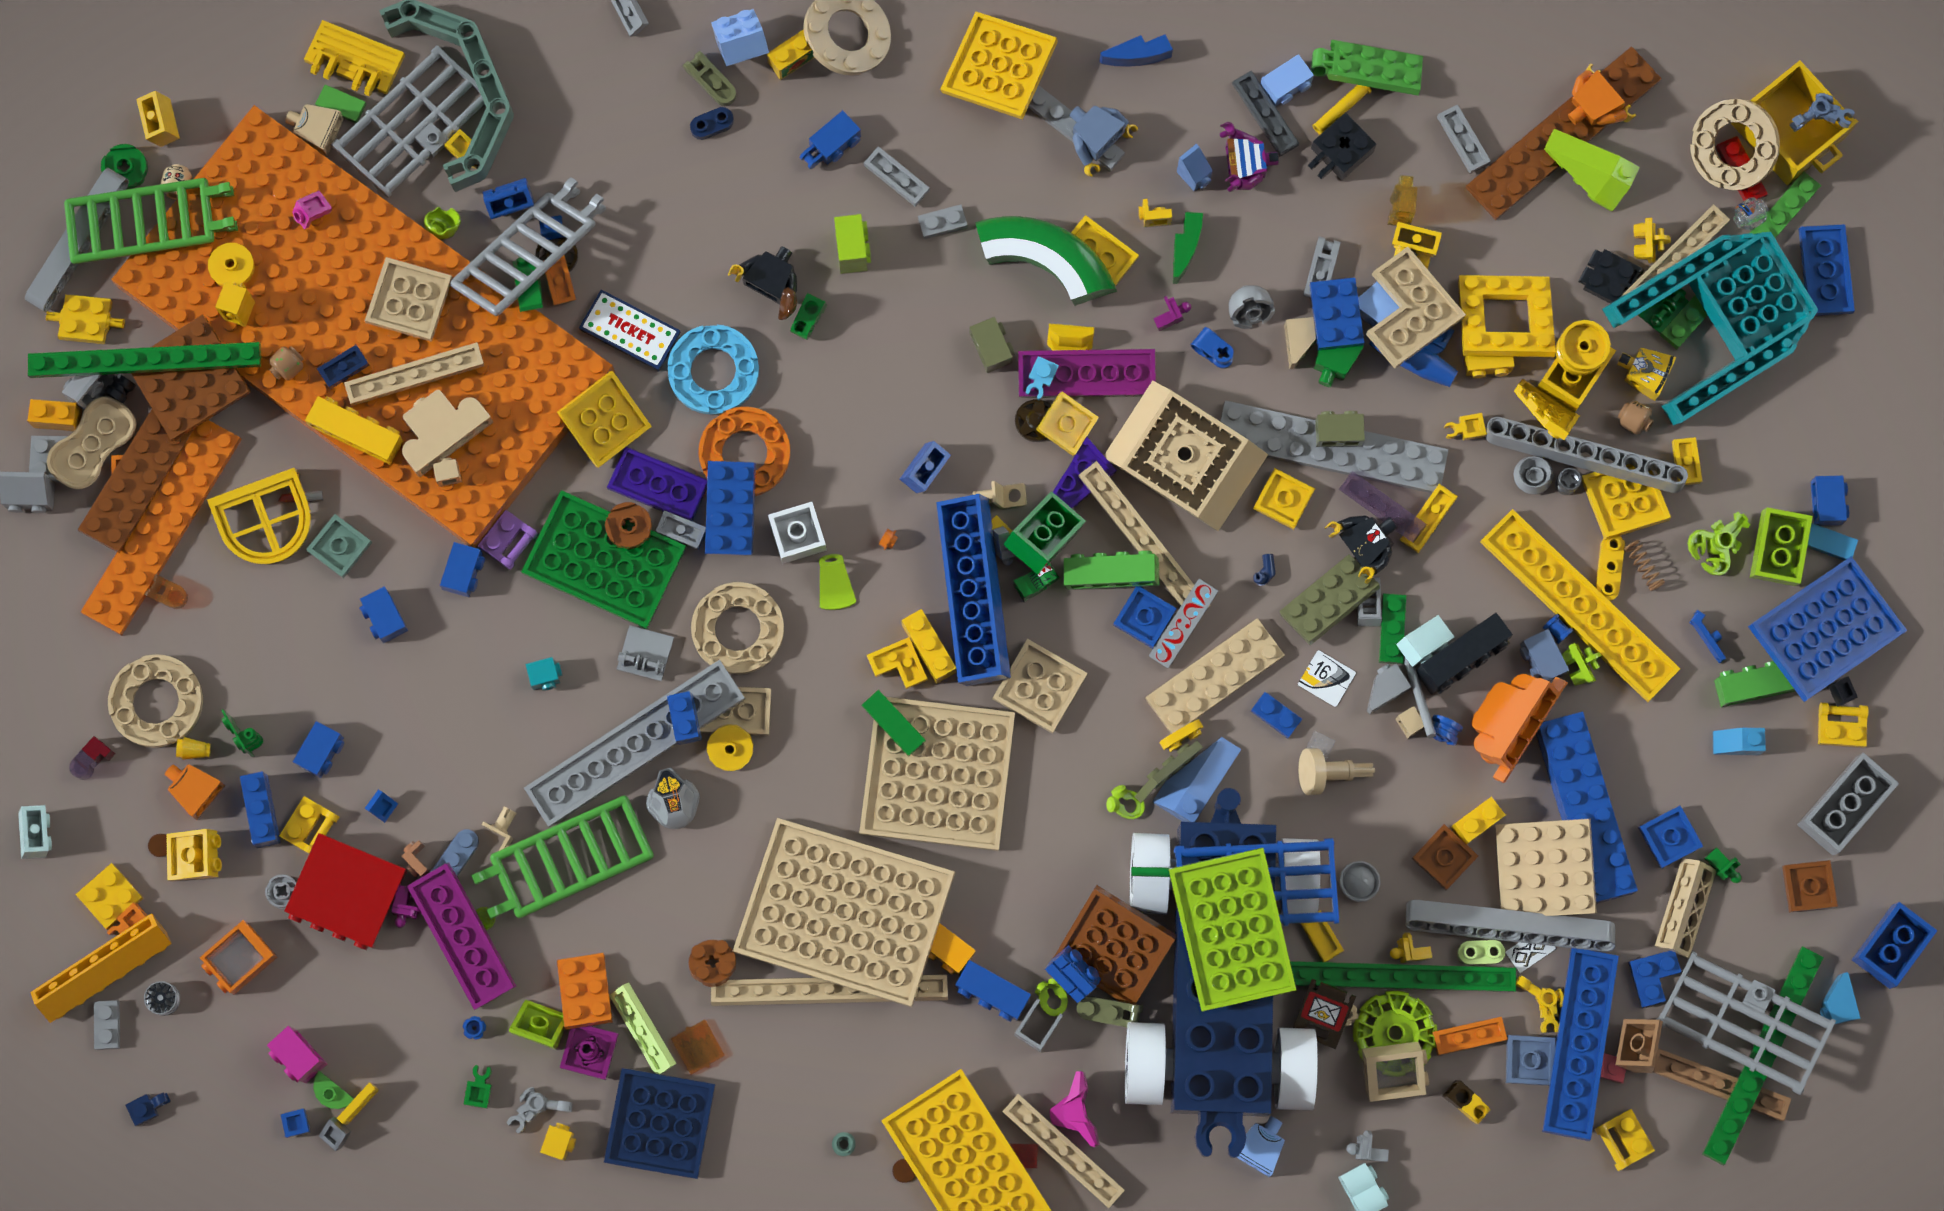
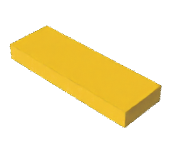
[1399,484,1458,553]

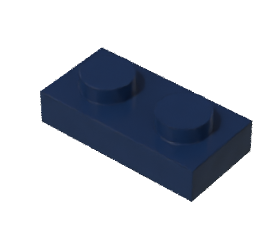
[317,345,369,390]

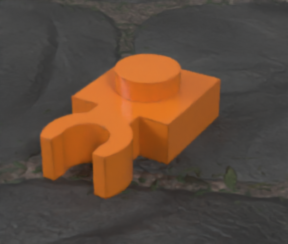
[107,902,148,935]

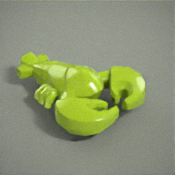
[1687,511,1750,576]

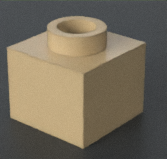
[433,458,462,487]
[1395,706,1424,739]

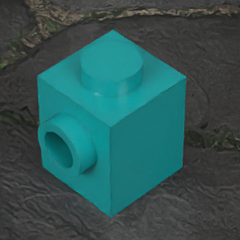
[525,657,563,691]

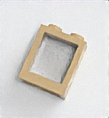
[1362,1042,1429,1102]

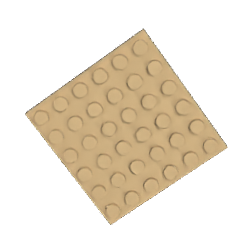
[859,697,1015,851]

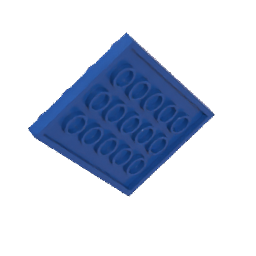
[1748,556,1907,702]

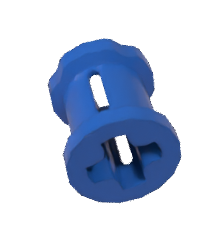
[1543,614,1573,645]

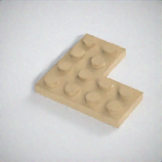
[1366,247,1466,369]

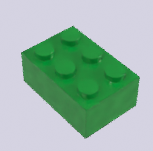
[1003,491,1086,574]

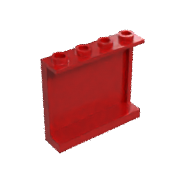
[284,833,408,951]

